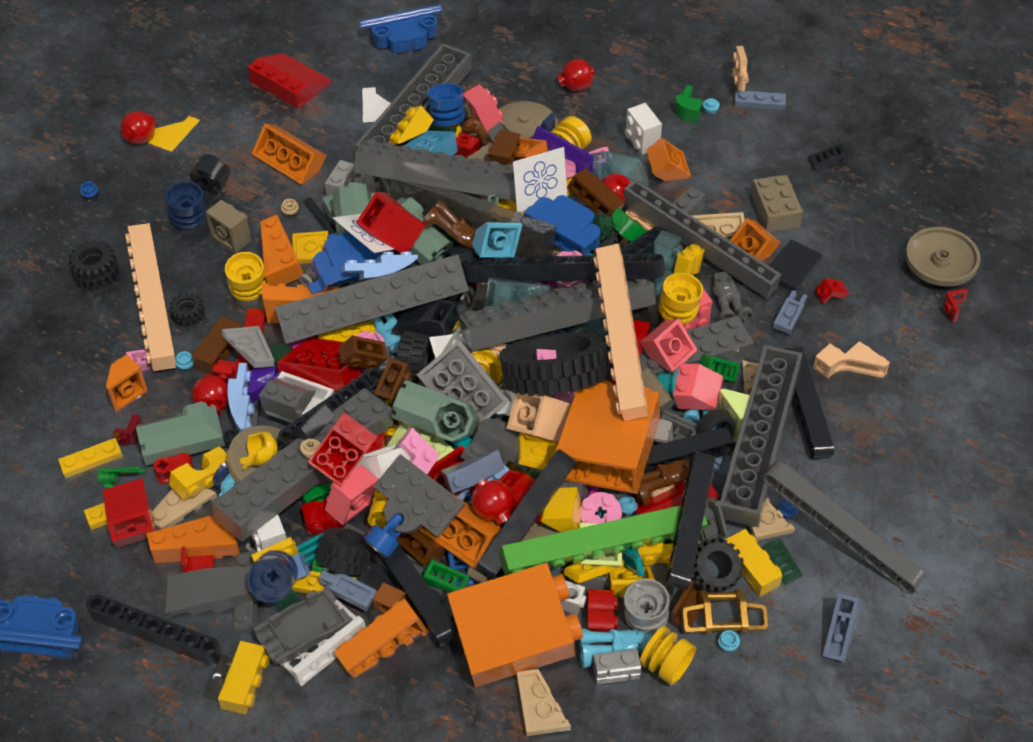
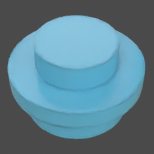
[703,99,719,114]
[175,351,194,369]
[618,497,638,515]
[718,630,740,652]

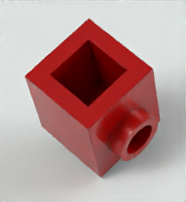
[454,132,480,158]

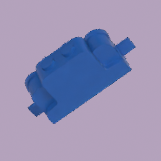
[359,4,442,54]
[513,195,600,255]
[308,230,396,295]
[0,595,83,658]

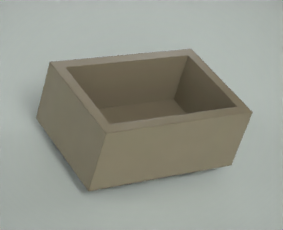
[751,175,803,232]

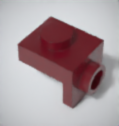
[114,414,143,446]

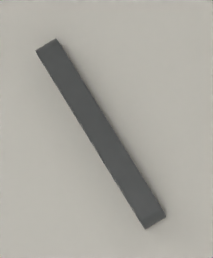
[763,461,925,594]

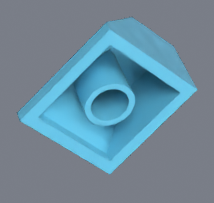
[472,222,522,257]

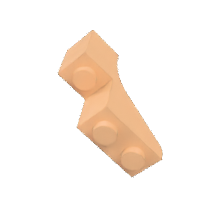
[813,341,890,378]

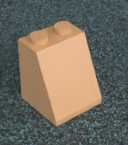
[507,393,572,443]

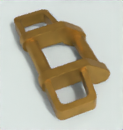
[681,589,768,634]

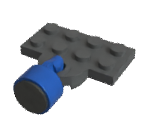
[364,454,465,558]

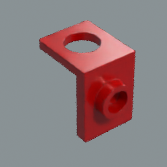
[943,288,968,322]
[181,546,214,573]

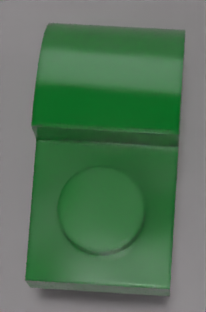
[675,85,702,123]
[607,208,649,242]

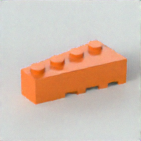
[260,215,304,286]
[262,283,339,324]
[146,515,240,563]

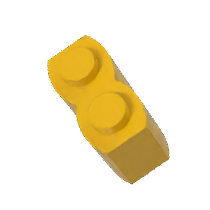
[673,244,704,275]

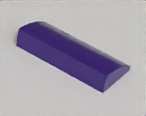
[533,126,594,173]

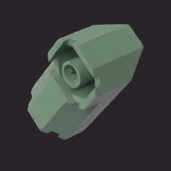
[332,182,372,235]
[397,197,454,265]
[391,380,480,442]
[136,402,225,465]

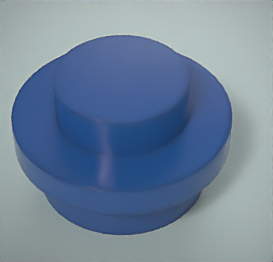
[80,181,98,198]
[778,499,799,518]

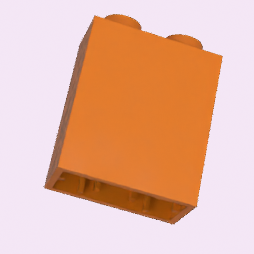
[555,379,660,494]
[447,563,583,688]

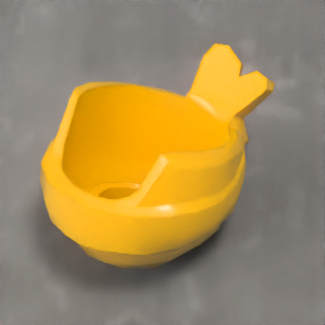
[240,431,278,470]

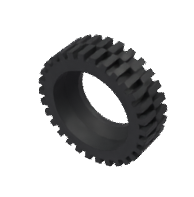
[500,331,611,396]

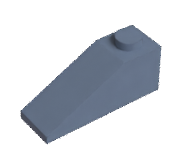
[441,449,505,493]
[823,593,863,662]

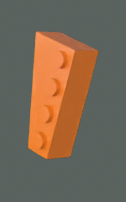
[334,599,429,678]

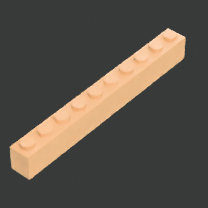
[125,223,176,371]
[594,244,649,421]

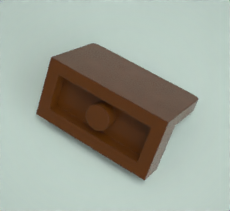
[670,580,702,630]

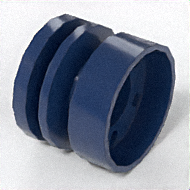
[166,181,206,229]
[247,550,298,603]

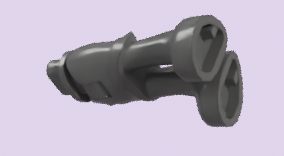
[713,272,754,325]

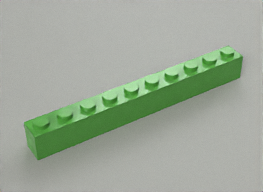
[498,506,708,576]

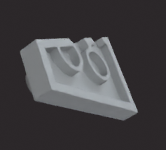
[221,326,274,368]

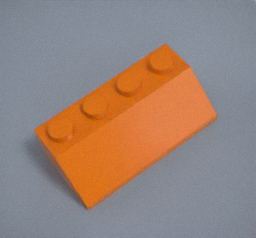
[251,123,327,185]
[419,493,502,569]

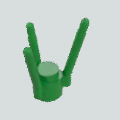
[98,466,146,489]

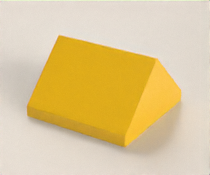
[541,487,582,532]
[609,567,654,598]

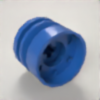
[428,83,465,126]

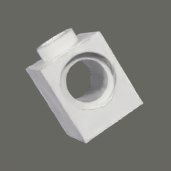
[560,581,587,615]

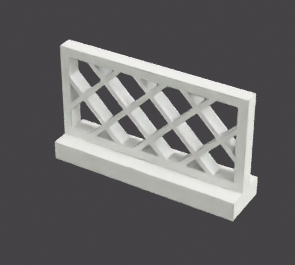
[281,599,366,686]

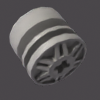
[624,579,669,635]

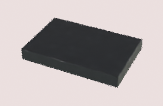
[769,239,823,291]

